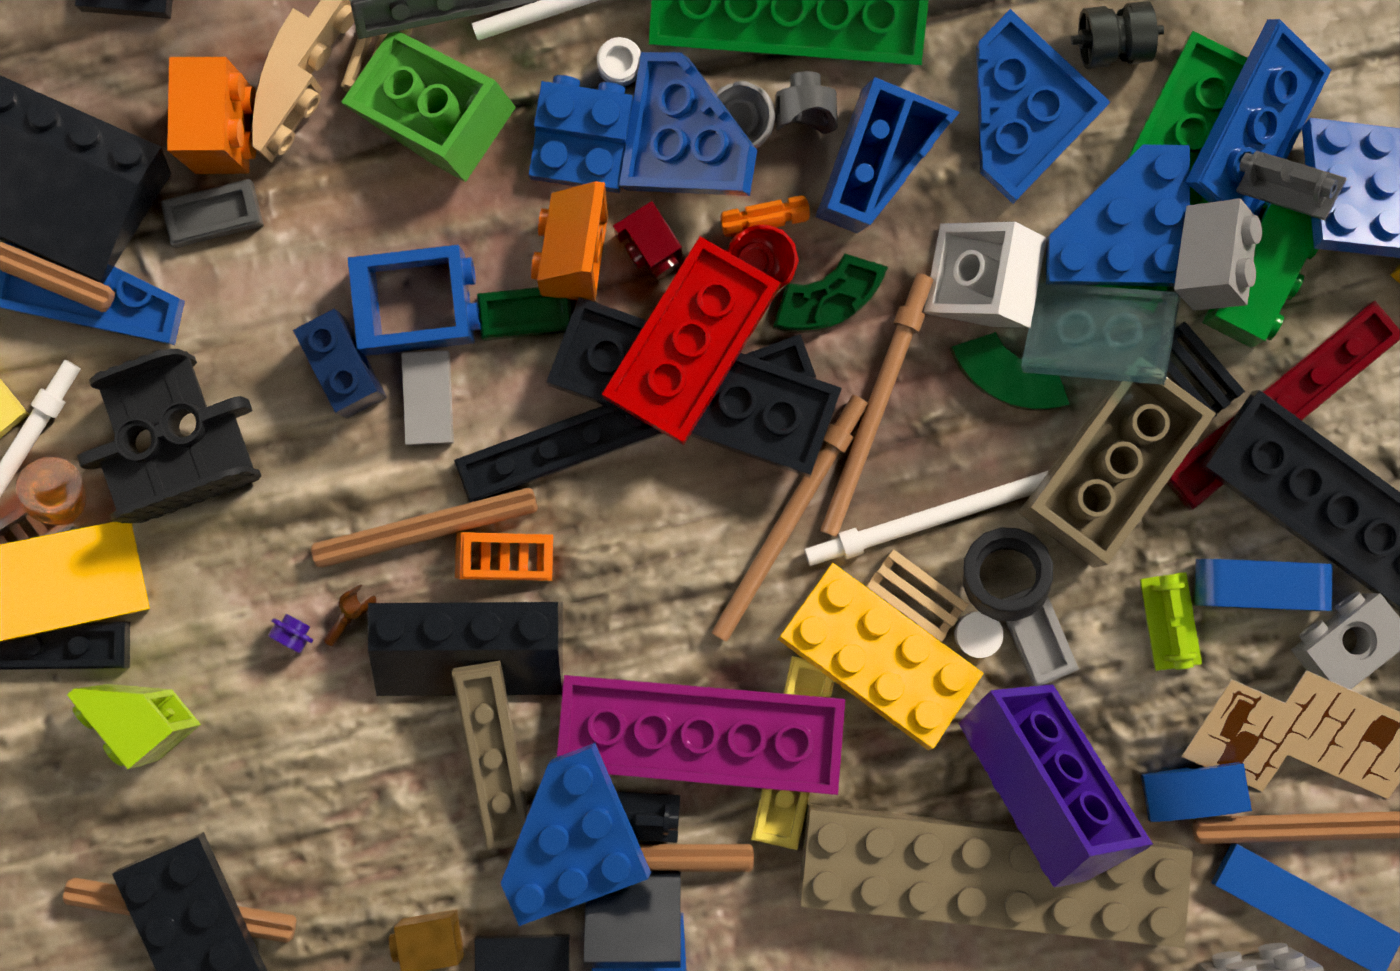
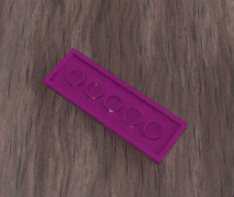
[557,675,845,795]

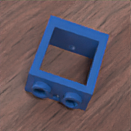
[348,245,481,356]

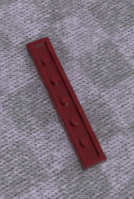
[1167,301,1400,510]

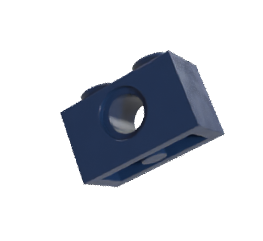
[293,308,387,419]

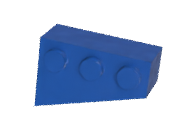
[815,77,960,233]

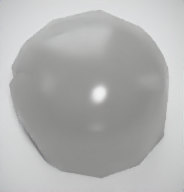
[715,81,776,148]

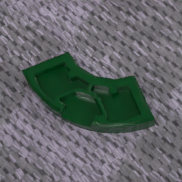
[773,253,888,333]
[950,332,1069,411]

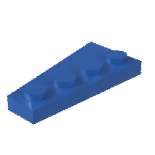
[0,241,185,346]

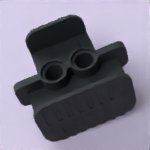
[77,349,261,524]

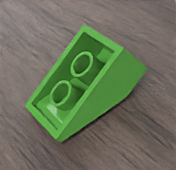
[341,31,516,182]

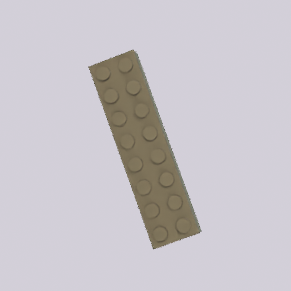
[798,804,1193,948]

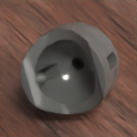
[775,71,838,134]

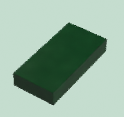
[477,287,572,341]

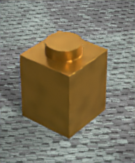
[389,909,465,971]

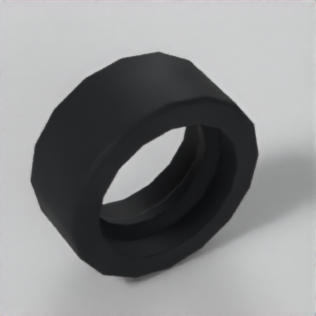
[963,527,1053,621]

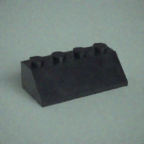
[368,602,563,696]

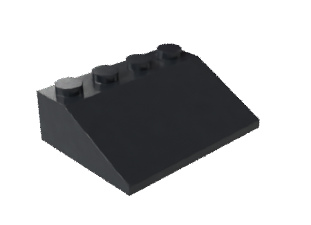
[0,75,171,284]

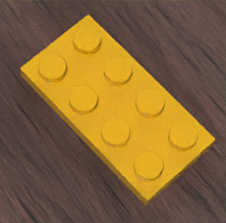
[777,563,984,751]

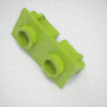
[1140,572,1202,671]

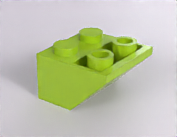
[67,684,201,770]

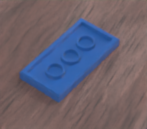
[1185,19,1331,216]

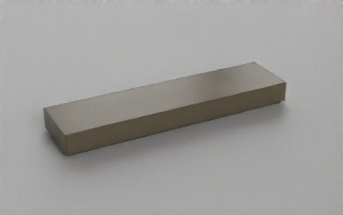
[452,661,529,851]

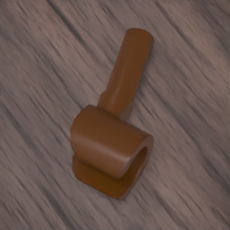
[324,584,377,646]

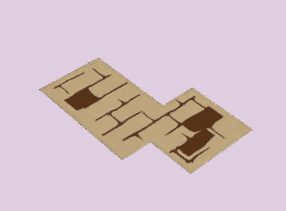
[1182,671,1400,799]

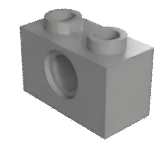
[1291,592,1400,690]

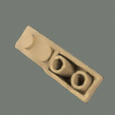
[252,0,354,163]

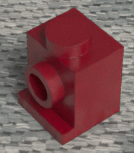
[613,201,683,280]

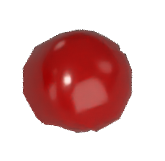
[726,225,799,290]

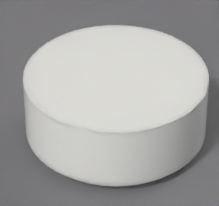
[597,37,641,86]
[954,611,1003,658]

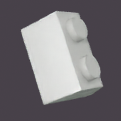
[924,222,1047,328]

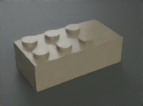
[1018,357,1216,568]

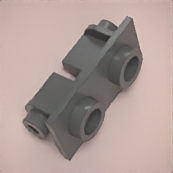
[1236,151,1347,221]

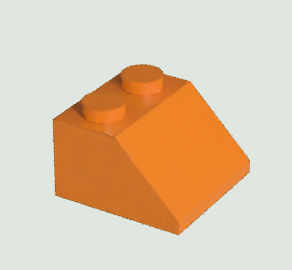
[531,181,608,302]

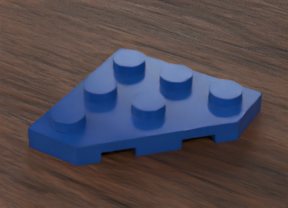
[976,9,1110,204]
[619,52,757,196]
[1046,144,1190,286]
[500,743,651,926]

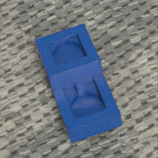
[1141,762,1252,822]

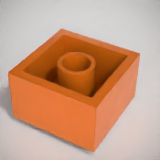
[167,57,256,174]

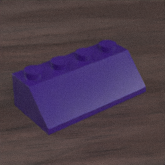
[958,684,1153,888]

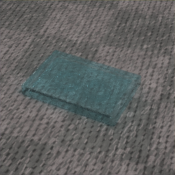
[1021,283,1180,385]

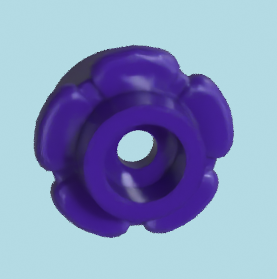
[268,614,313,654]

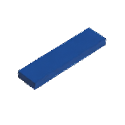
[1211,843,1400,971]

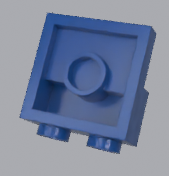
[529,75,633,193]

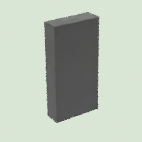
[161,179,264,248]

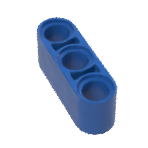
[1194,559,1333,611]

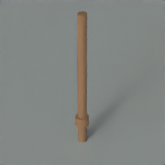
[820,273,934,537]
[711,394,868,642]

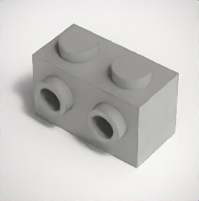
[1174,198,1262,310]

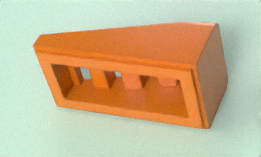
[455,532,553,581]

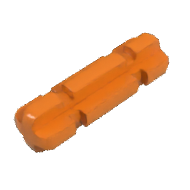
[720,195,810,237]

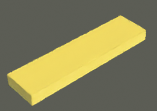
[751,656,834,850]

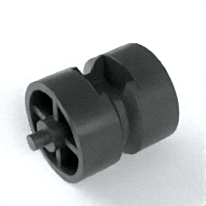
[1071,1,1164,69]

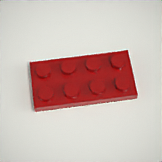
[602,236,781,445]

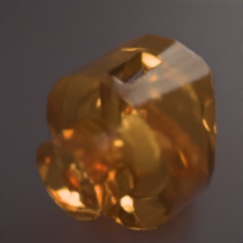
[16,457,86,526]

